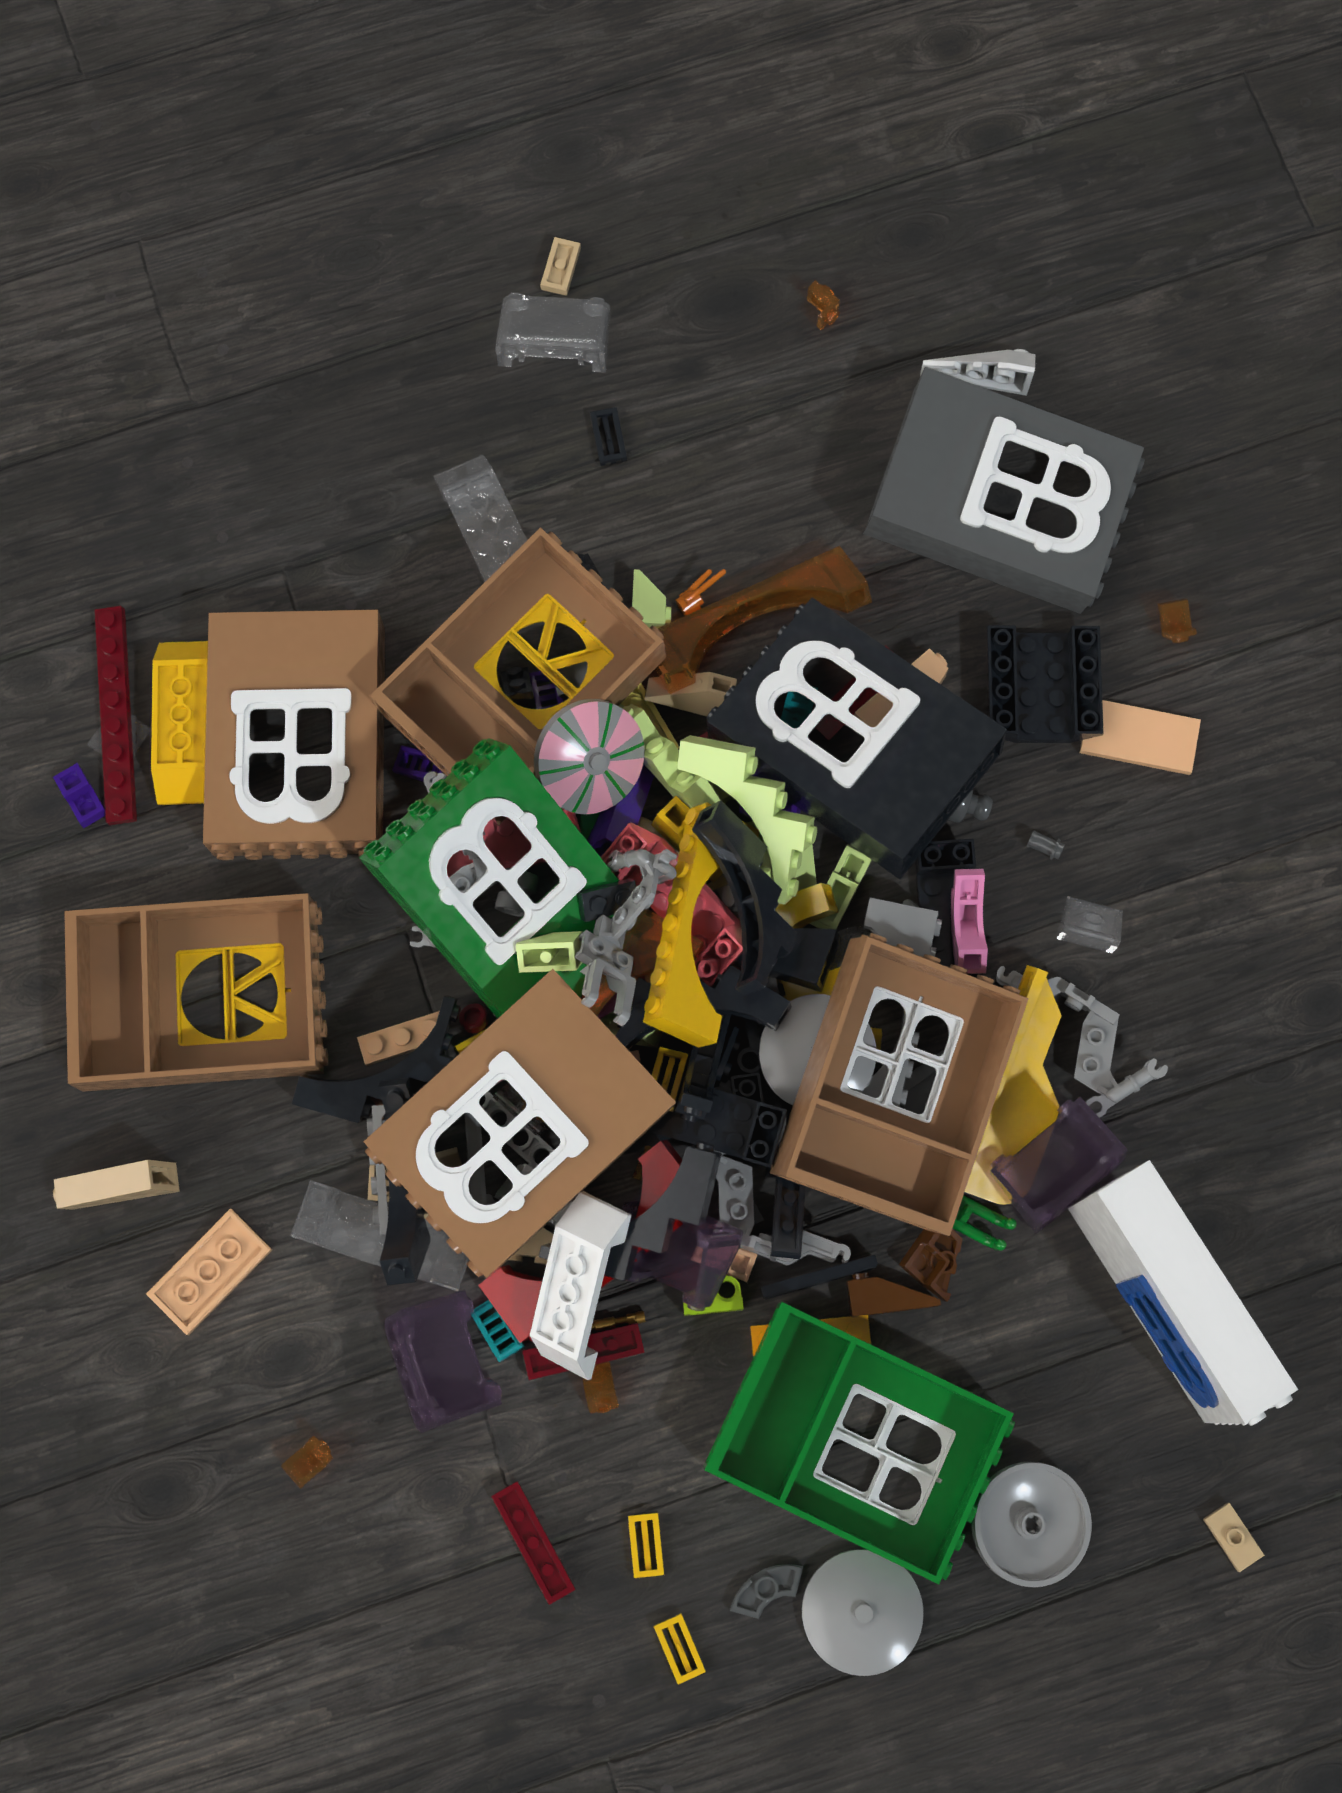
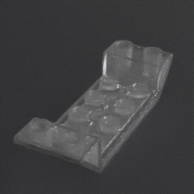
[433,454,527,582]
[291,1180,470,1292]

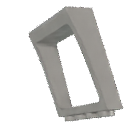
[367,1105,487,1236]

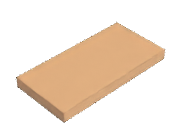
[1079,700,1201,775]
[146,1208,273,1335]

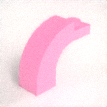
[951,869,988,974]

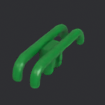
[952,1195,1017,1251]

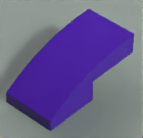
[53,763,106,828]

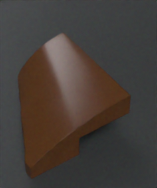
[899,1229,963,1302]

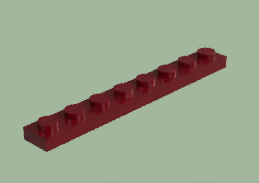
[95,606,137,825]

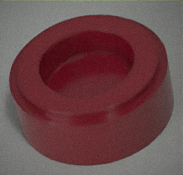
[459,1004,489,1034]

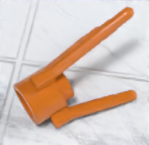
[675,569,746,619]

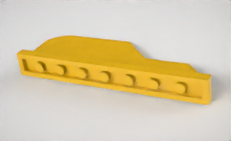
[965,965,1062,1205]

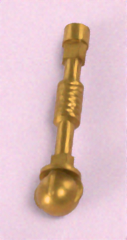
[591,1311,646,1332]

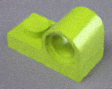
[683,1275,744,1316]

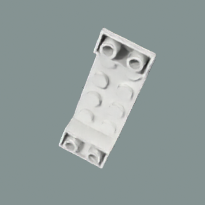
[530,1191,631,1380]

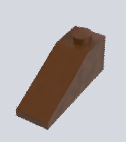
[846,1273,941,1317]

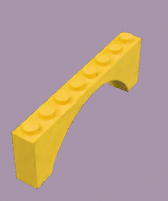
[643,802,759,1048]

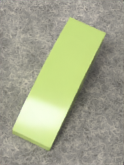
[810,844,872,930]

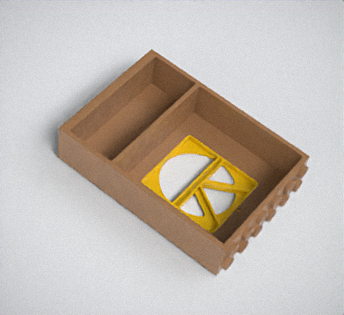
[370,527,666,826]
[65,893,328,1092]

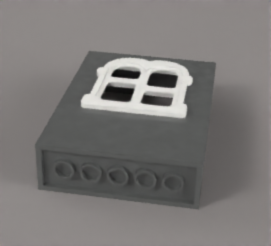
[863,367,1145,614]

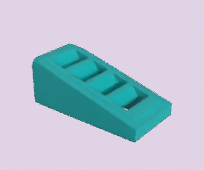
[470,1300,525,1363]

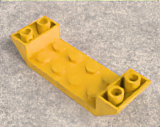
[151,641,208,805]

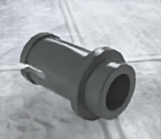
[1027,830,1065,860]

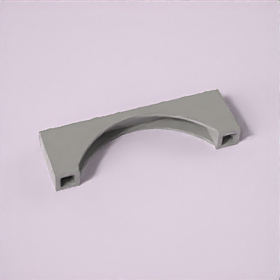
[861,898,942,1107]

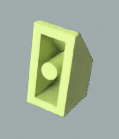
[632,569,671,633]
[516,931,583,973]

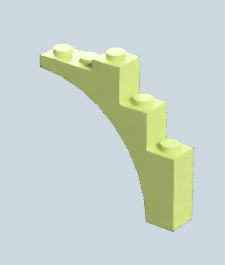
[619,704,720,808]
[677,735,817,905]

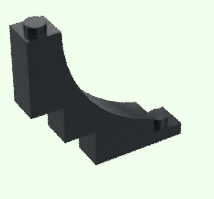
[378,1078,431,1285]
[539,1141,722,1281]

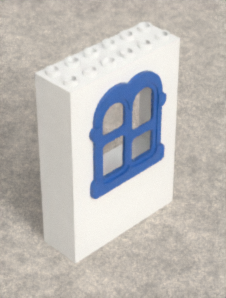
[1068,1160,1298,1426]

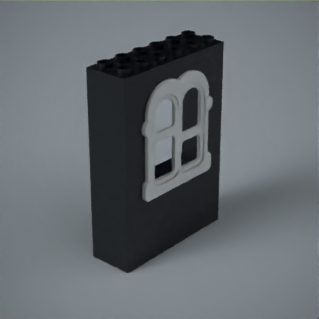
[706,598,1007,879]

